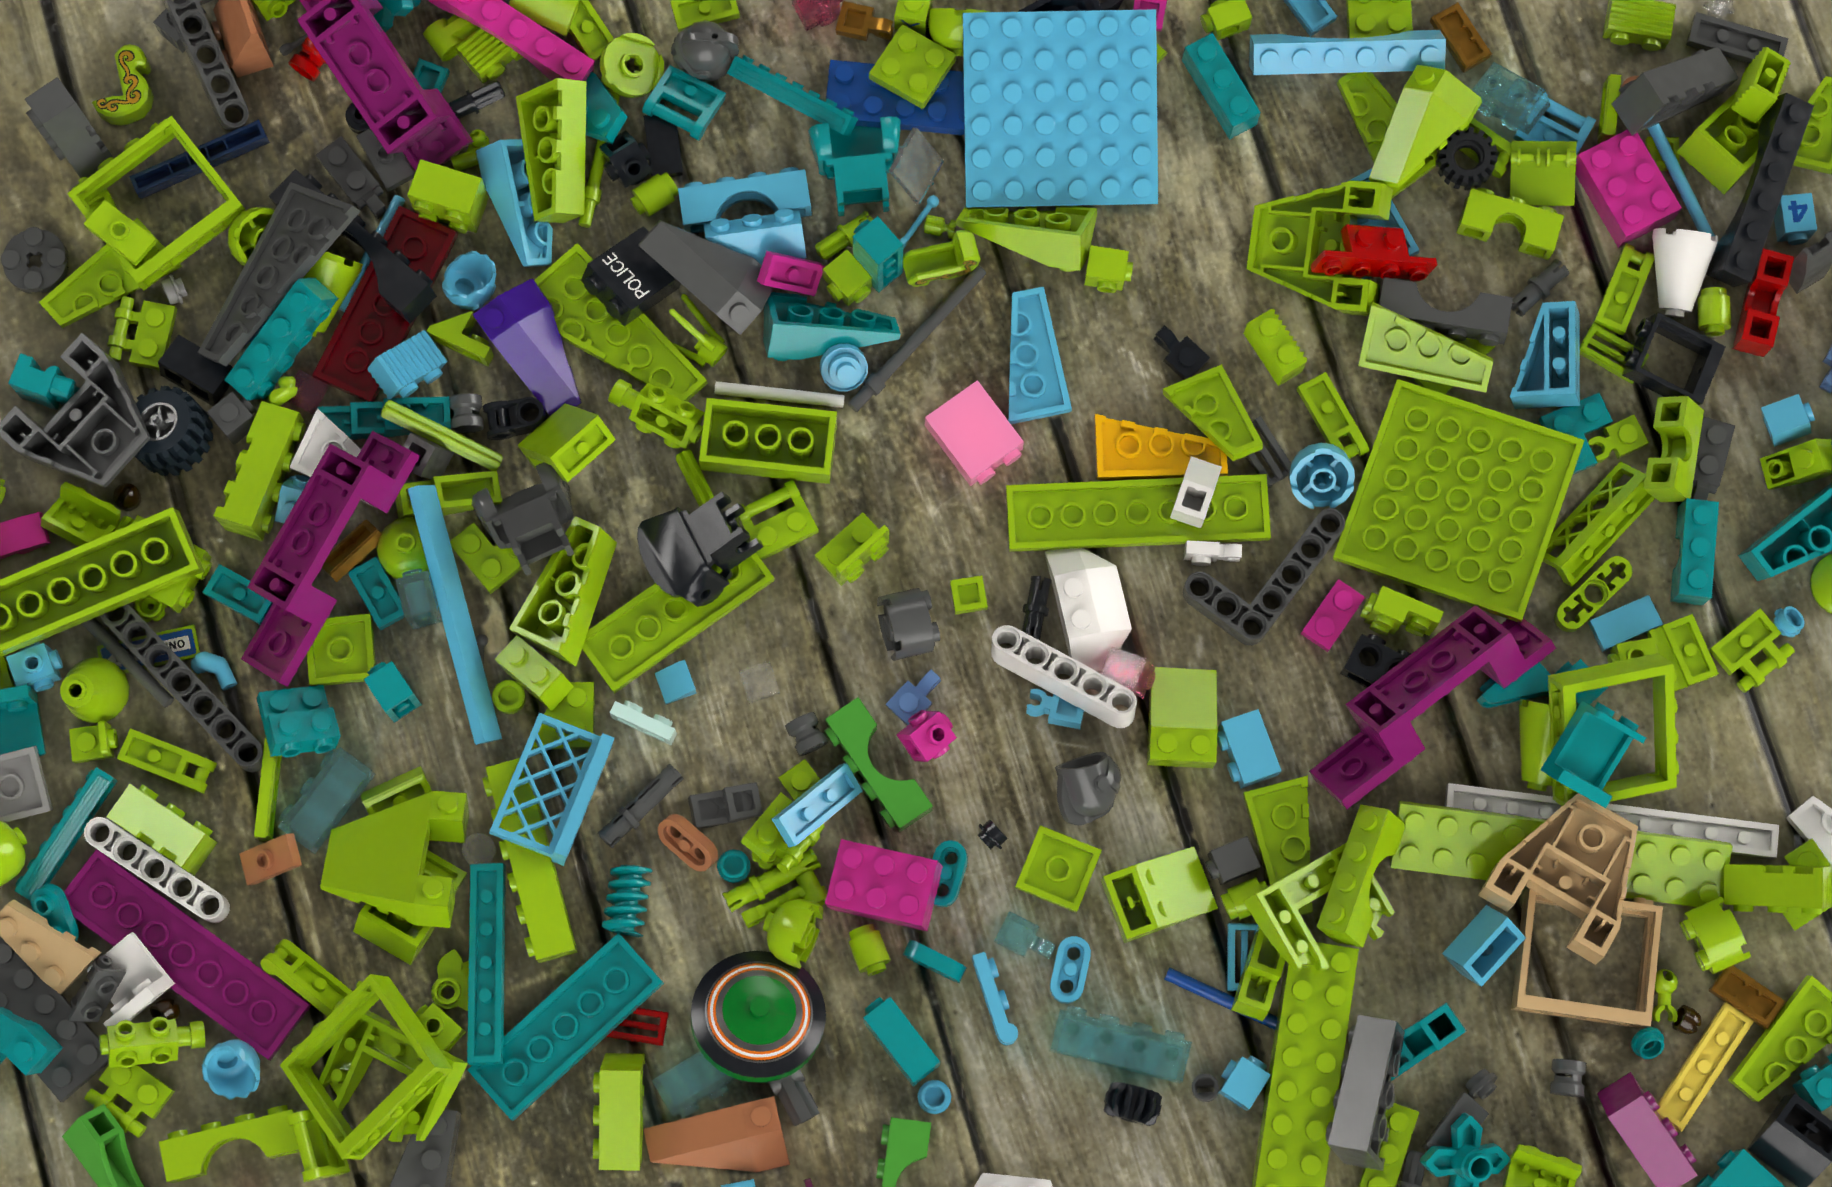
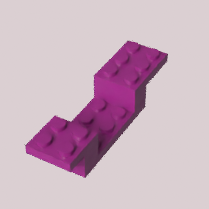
[297,0,474,171]
[241,431,420,687]
[1309,605,1556,809]

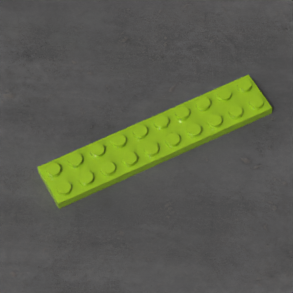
[1389,801,1733,909]

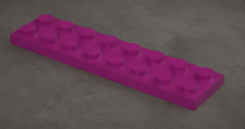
[64,849,311,1061]

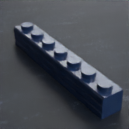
[129,119,270,199]

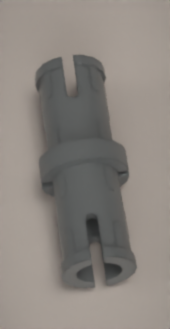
[1511,259,1569,317]

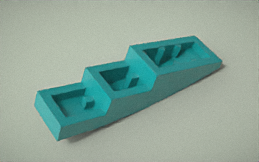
[317,396,451,440]

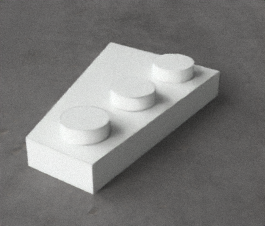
[290,408,376,508]

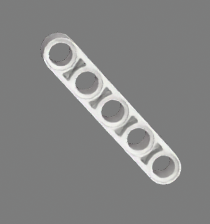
[991,625,1137,728]
[84,817,230,923]

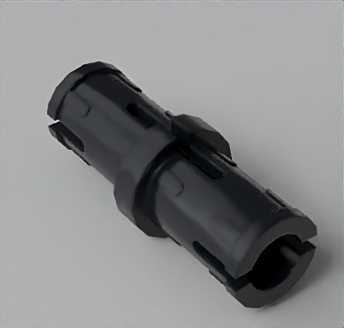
[1022,576,1052,641]

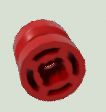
[288,36,326,82]

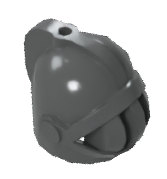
[671,20,739,82]
[1055,752,1121,826]

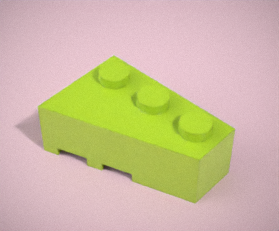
[1724,864,1832,914]
[593,1053,646,1171]

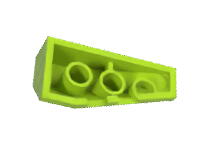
[1369,65,1482,188]
[956,206,1097,272]

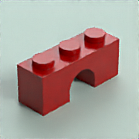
[1732,248,1794,357]

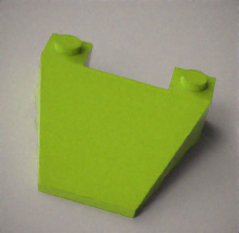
[1247,180,1393,316]
[320,791,469,928]

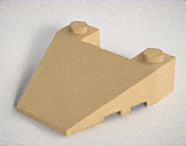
[1478,793,1638,965]

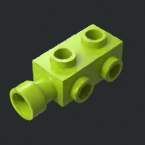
[608,379,705,449]
[99,1017,205,1068]

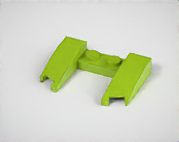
[1243,842,1395,971]
[319,1010,468,1142]

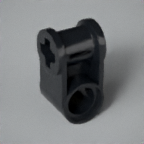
[483,397,548,440]

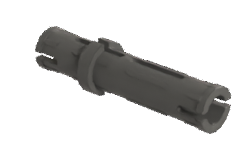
[597,764,684,848]

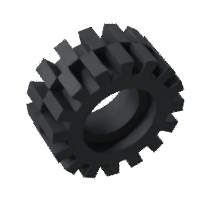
[1436,127,1498,190]

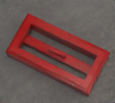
[606,1008,669,1046]

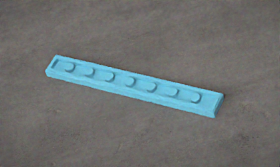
[408,485,502,745]

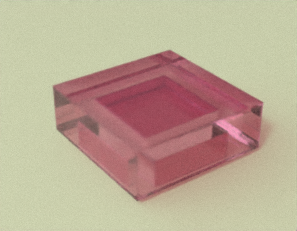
[287,370,329,415]

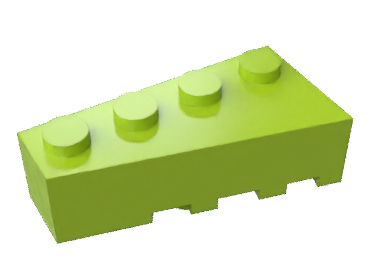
[213,401,306,541]
[509,516,617,667]

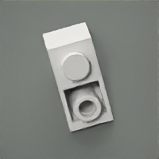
[1170,456,1222,528]

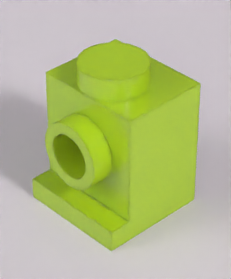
[1200,0,1253,41]

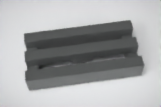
[1246,416,1291,488]

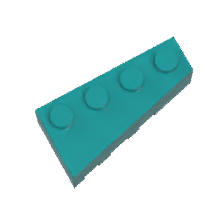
[1738,482,1832,581]

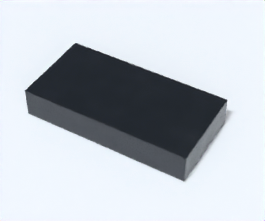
[643,115,683,177]

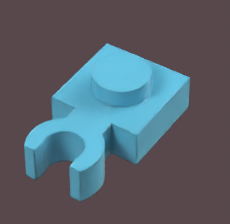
[1026,689,1084,730]

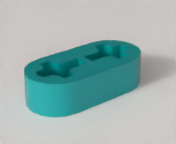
[902,940,967,983]

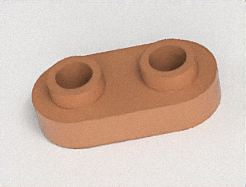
[658,814,718,872]

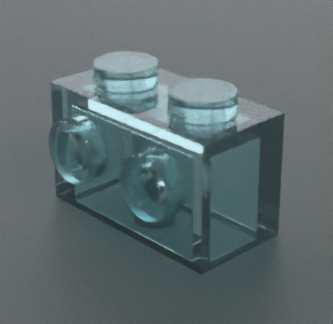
[1472,62,1550,135]

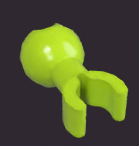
[1652,969,1678,1022]

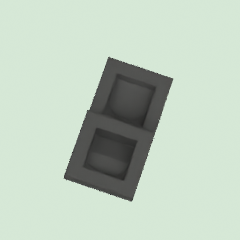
[688,782,763,829]

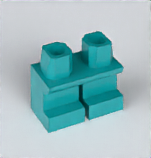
[8,353,80,410]

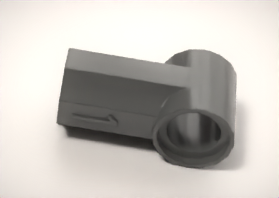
[769,1069,820,1127]

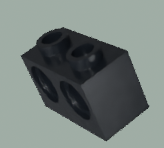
[1340,634,1411,688]

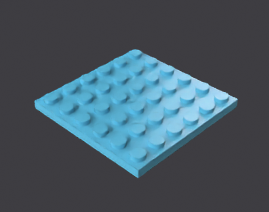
[962,9,1158,208]

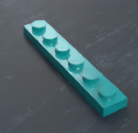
[467,863,506,1065]

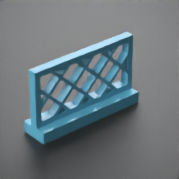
[489,713,615,866]

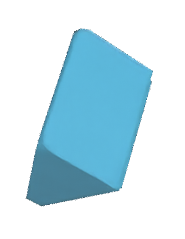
[655,659,697,704]

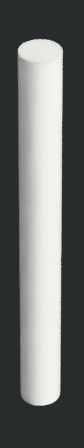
[714,381,845,408]

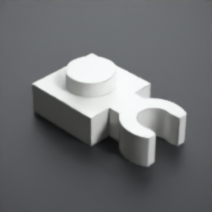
[1183,540,1242,566]

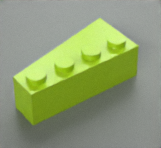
[516,78,587,223]

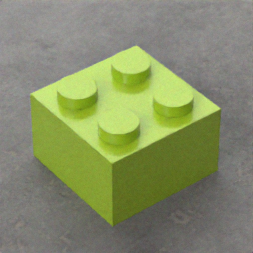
[407,159,489,234]

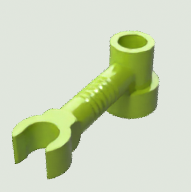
[741,870,828,929]

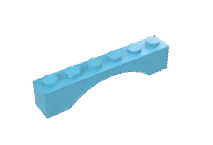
[1249,30,1446,75]

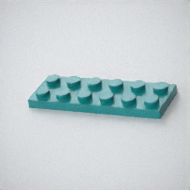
[467,933,664,1121]

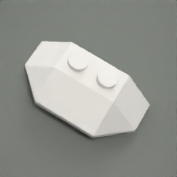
[1044,548,1132,673]

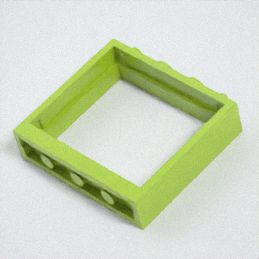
[67,115,245,291]
[1548,653,1679,806]
[280,974,453,1160]

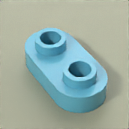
[1050,936,1091,1004]

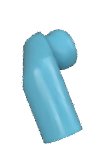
[191,651,237,690]

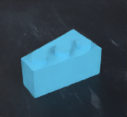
[1510,301,1580,409]

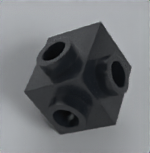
[599,130,653,188]

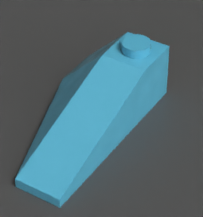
[476,139,553,267]

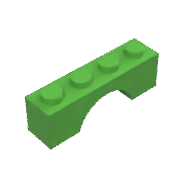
[824,697,933,833]
[876,1117,931,1187]

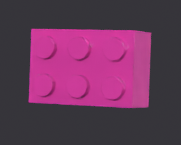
[1576,129,1682,248]
[825,839,943,932]

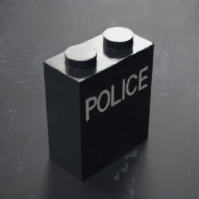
[581,226,681,326]

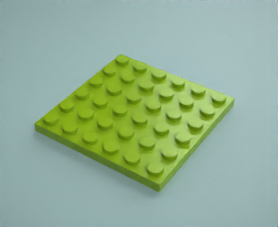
[1333,379,1585,622]

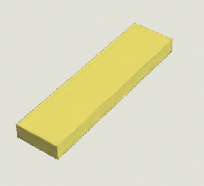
[1657,1002,1754,1132]

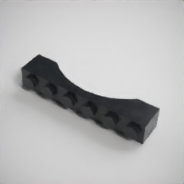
[1706,93,1814,287]
[269,169,437,324]

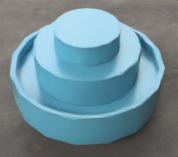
[820,344,868,392]

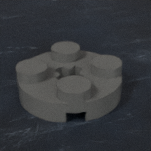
[1,227,69,294]

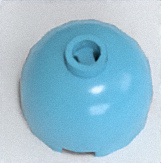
[1289,442,1355,509]

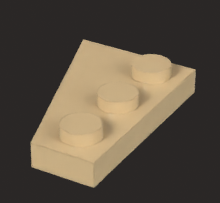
[0,900,102,995]

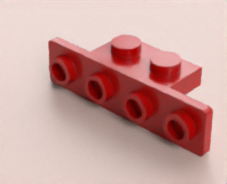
[1310,224,1438,282]

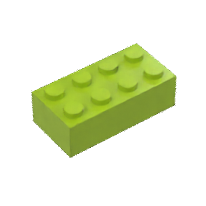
[699,398,837,484]

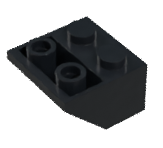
[1747,1093,1832,1187]

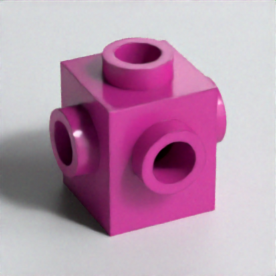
[896,710,957,762]

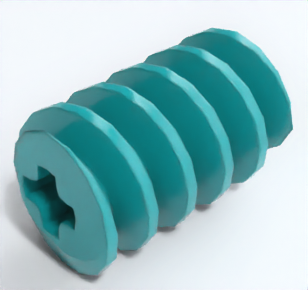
[602,865,653,937]

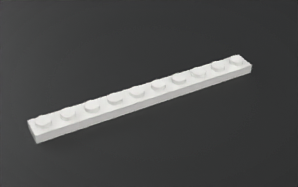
[1445,783,1779,859]

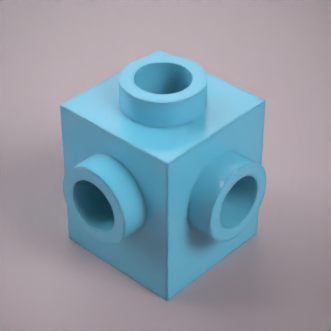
[6,642,63,692]

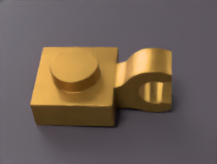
[835,1,894,41]

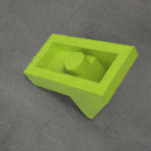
[427,311,494,367]

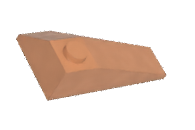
[643,1096,790,1173]

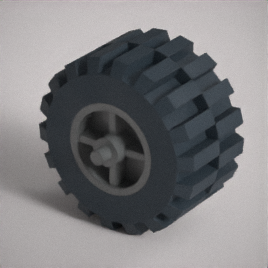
[134,386,214,476]

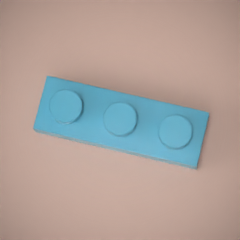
[772,763,863,847]

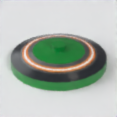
[690,951,826,1082]

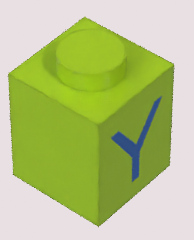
[894,0,932,35]

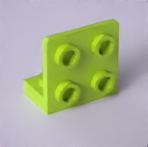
[815,512,889,586]

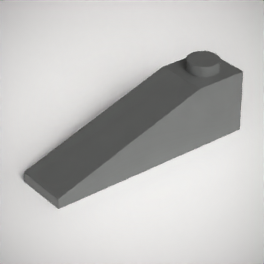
[638,220,774,335]

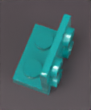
[0,684,46,756]

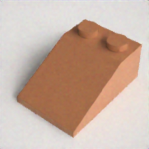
[211,0,274,78]

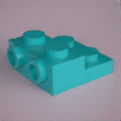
[256,685,341,758]

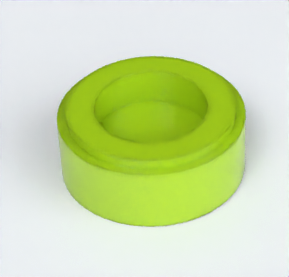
[492,680,526,714]

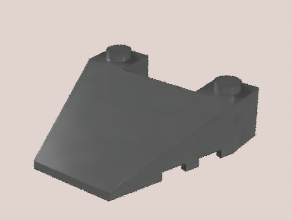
[0,333,151,488]

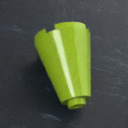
[303,252,363,337]
[60,657,130,724]
[1519,699,1577,792]

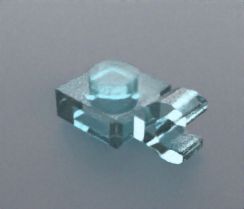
[994,911,1056,959]

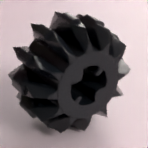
[1104,1082,1162,1126]

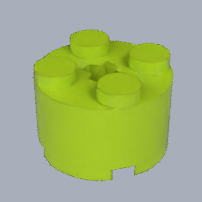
[1679,896,1751,974]

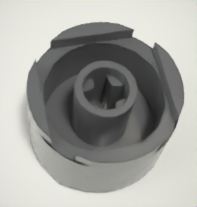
[877,588,940,661]

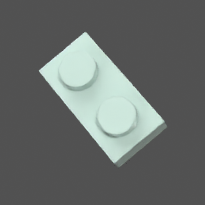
[610,700,677,745]

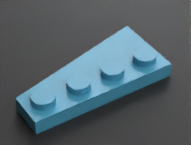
[1008,286,1072,424]

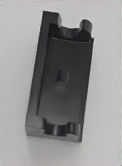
[158,335,233,406]

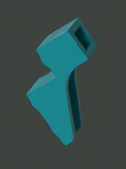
[1476,659,1608,709]

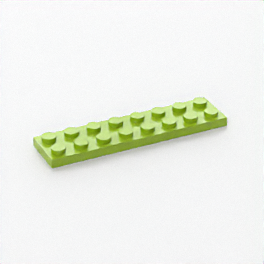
[1006,474,1271,552]

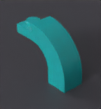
[1390,1002,1467,1082]

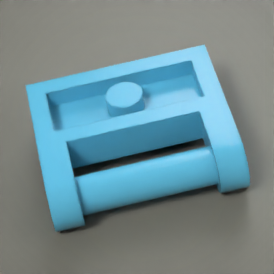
[1513,90,1596,156]

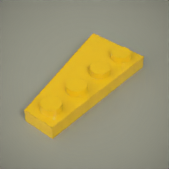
[1094,414,1228,480]

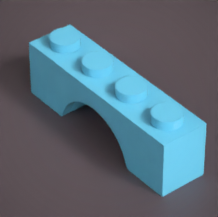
[678,167,812,233]

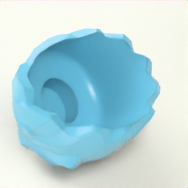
[442,251,497,311]
[202,1039,260,1100]

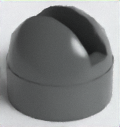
[1192,1074,1219,1102]

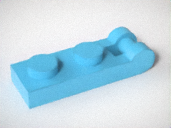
[971,952,1018,1046]

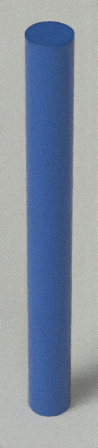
[1164,967,1277,1030]

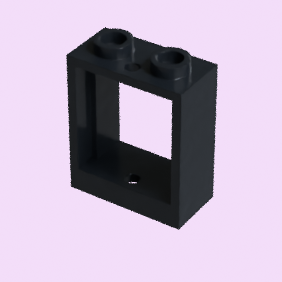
[1622,312,1726,405]

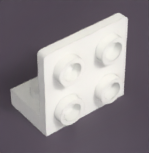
[87,932,175,1028]

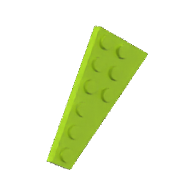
[534,243,708,402]

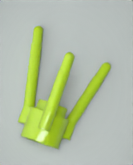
[669,294,728,367]

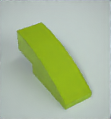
[395,471,502,519]
[1231,926,1285,1021]

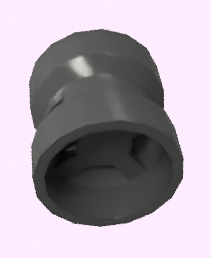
[449,393,484,433]
[785,712,828,756]
[1550,1059,1587,1097]

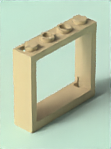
[1511,888,1663,1029]

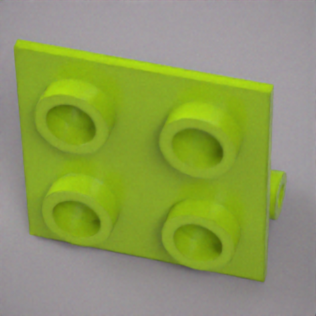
[1510,141,1577,206]

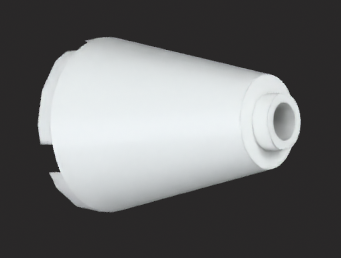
[1652,228,1718,318]

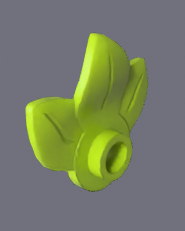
[431,949,469,1011]

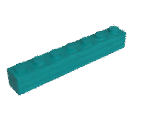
[727,55,858,137]
[14,767,118,901]

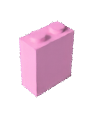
[924,380,1024,486]

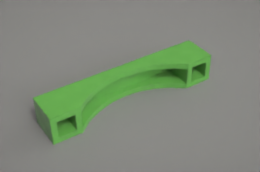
[62,1104,144,1187]

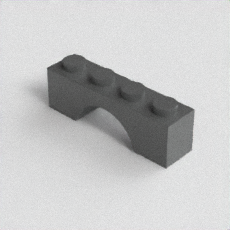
[1379,277,1513,346]

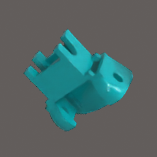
[808,116,901,217]

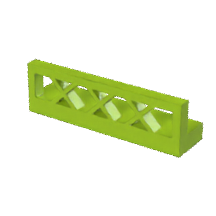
[1543,461,1655,587]

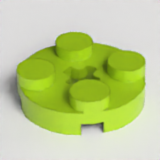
[600,33,664,98]

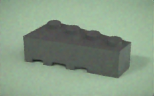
[1612,47,1739,135]
[25,77,113,178]

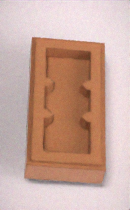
[239,833,302,885]

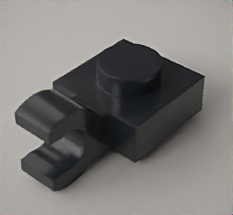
[1154,325,1210,380]

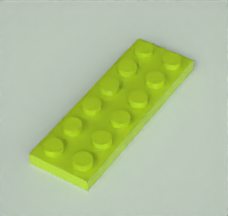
[582,553,775,694]

